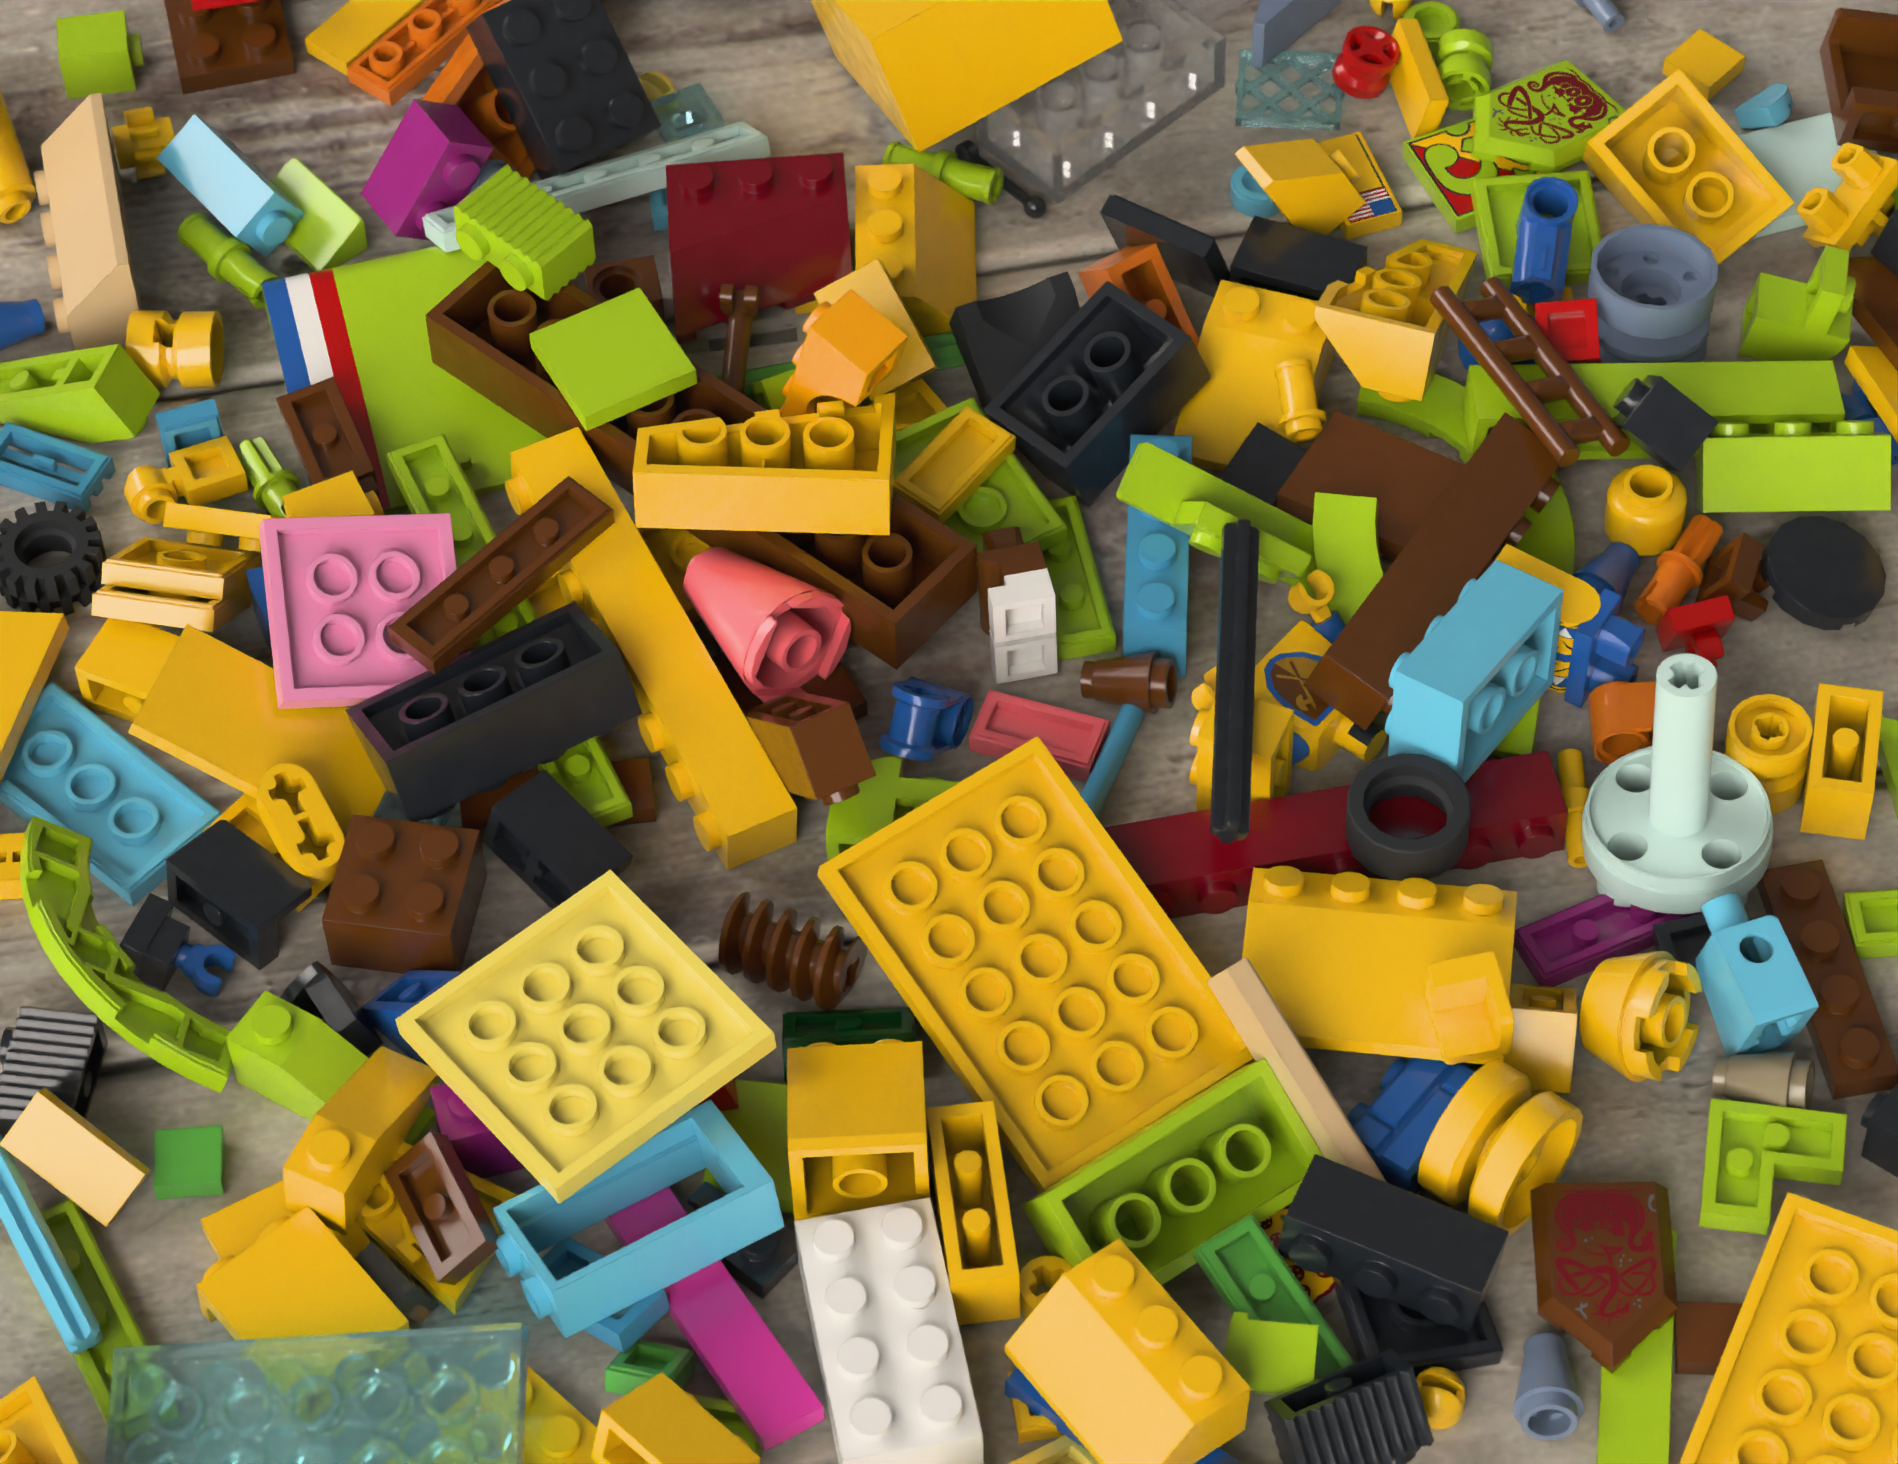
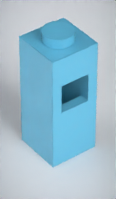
[157,114,305,258]

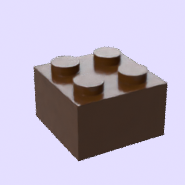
[322,814,487,974]

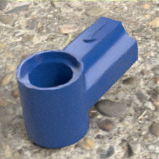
[1510,177,1578,305]

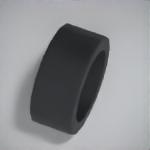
[1345,754,1471,881]

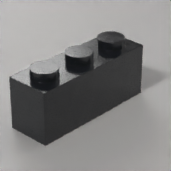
[1277,1154,1509,1332]

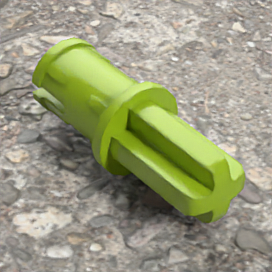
[236,437,300,518]

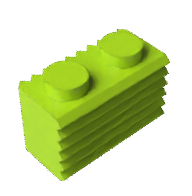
[453,165,596,301]

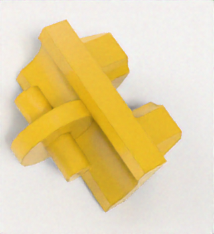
[1796,142,1898,251]

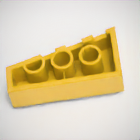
[632,392,896,535]

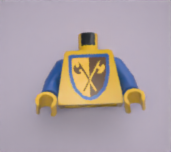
[1191,570,1387,771]

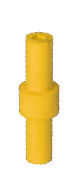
[1557,748,1590,868]

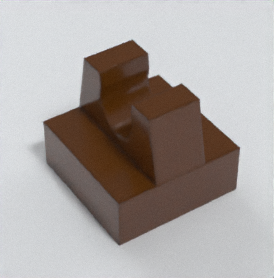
[1695,532,1770,622]

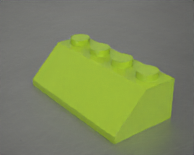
[1020,1058,1324,1285]

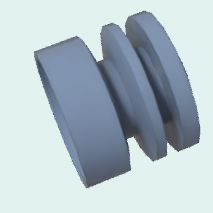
[1586,224,1718,363]

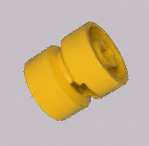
[126,310,224,389]
[1724,694,1813,814]

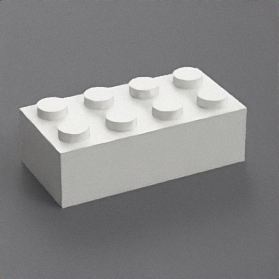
[794,1197,984,1464]

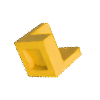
[1425,950,1515,1065]

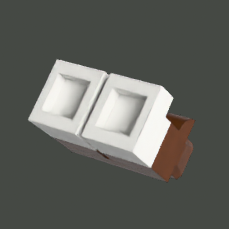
[977,526,1058,684]

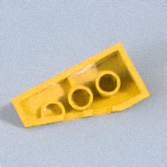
[1313,239,1478,402]

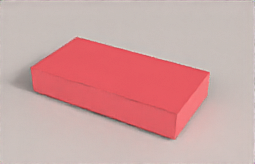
[969,689,1110,781]

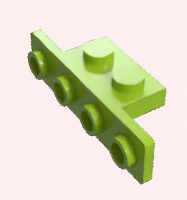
[1116,442,1317,599]

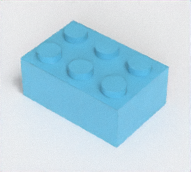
[1385,559,1564,783]

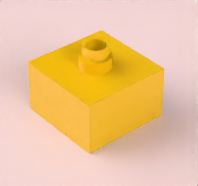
[811,0,1123,153]

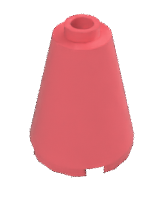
[683,547,851,703]

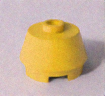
[1579,951,1702,1082]

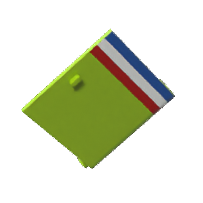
[261,246,547,515]

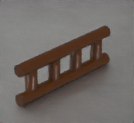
[1430,277,1630,467]

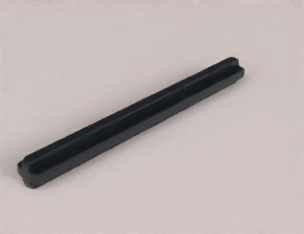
[1210,518,1259,844]

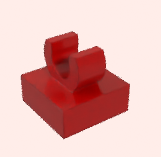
[1535,298,1601,364]
[1655,595,1735,668]

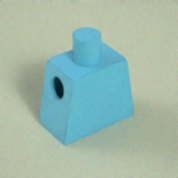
[1695,893,1819,1057]

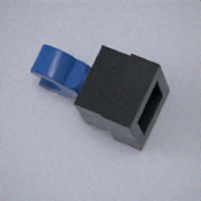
[120,893,236,997]

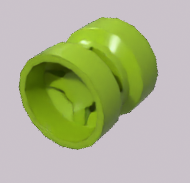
[1435,28,1494,111]

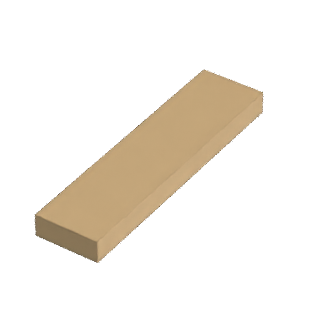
[1207,957,1386,1182]

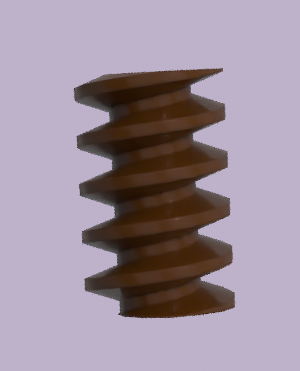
[718,892,868,1011]

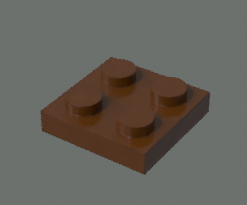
[164,0,296,95]

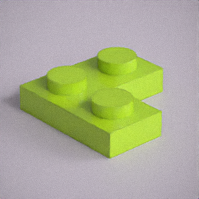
[1698,1098,1847,1235]

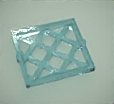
[1235,50,1345,130]

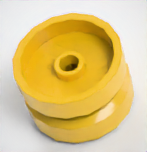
[1418,1059,1583,1236]

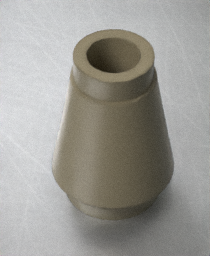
[1712,1051,1815,1110]

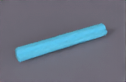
[0,1135,103,1354]

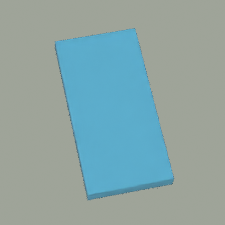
[0,681,223,906]

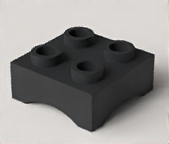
[949,271,1080,409]

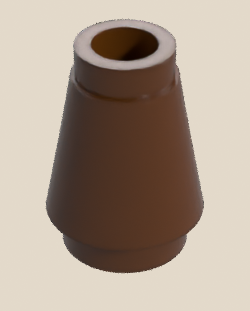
[1080,651,1177,714]

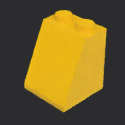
[787,1039,930,1221]

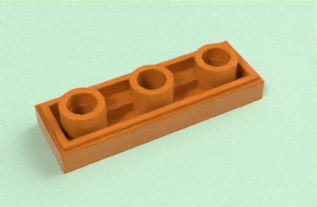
[347,0,504,106]

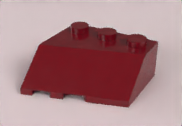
[666,152,852,345]

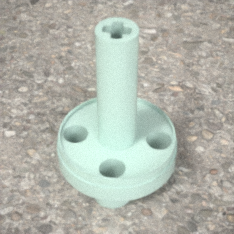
[1582,653,1773,914]

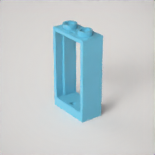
[492,1099,785,1339]

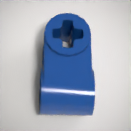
[879,676,974,761]

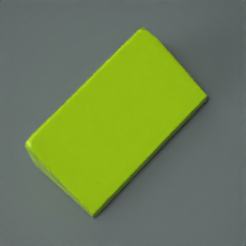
[272,157,368,271]

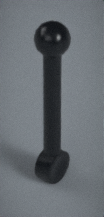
[955,140,1047,218]

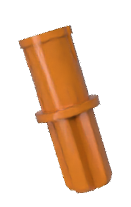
[1634,514,1723,626]

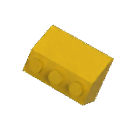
[855,164,977,337]
[1005,1238,1251,1464]

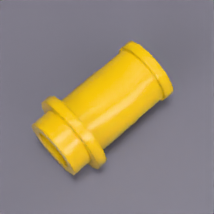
[1273,359,1327,441]

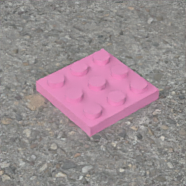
[259,513,466,709]

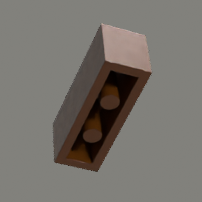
[743,690,876,805]

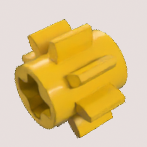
[111,106,174,180]

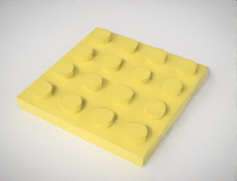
[395,870,777,1204]

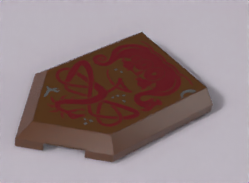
[1530,1182,1678,1373]

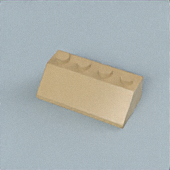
[34,93,142,350]

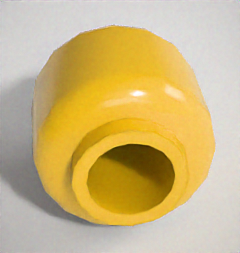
[1603,465,1687,556]

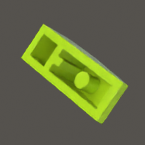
[0,344,161,444]
[226,990,436,1146]

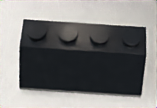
[345,601,642,822]

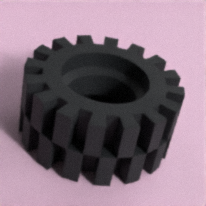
[0,501,107,616]

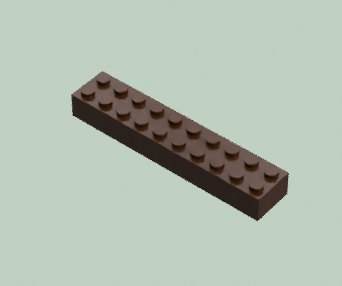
[425,261,977,670]

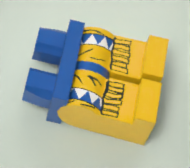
[1493,543,1646,708]

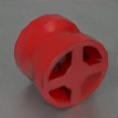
[1331,25,1400,100]

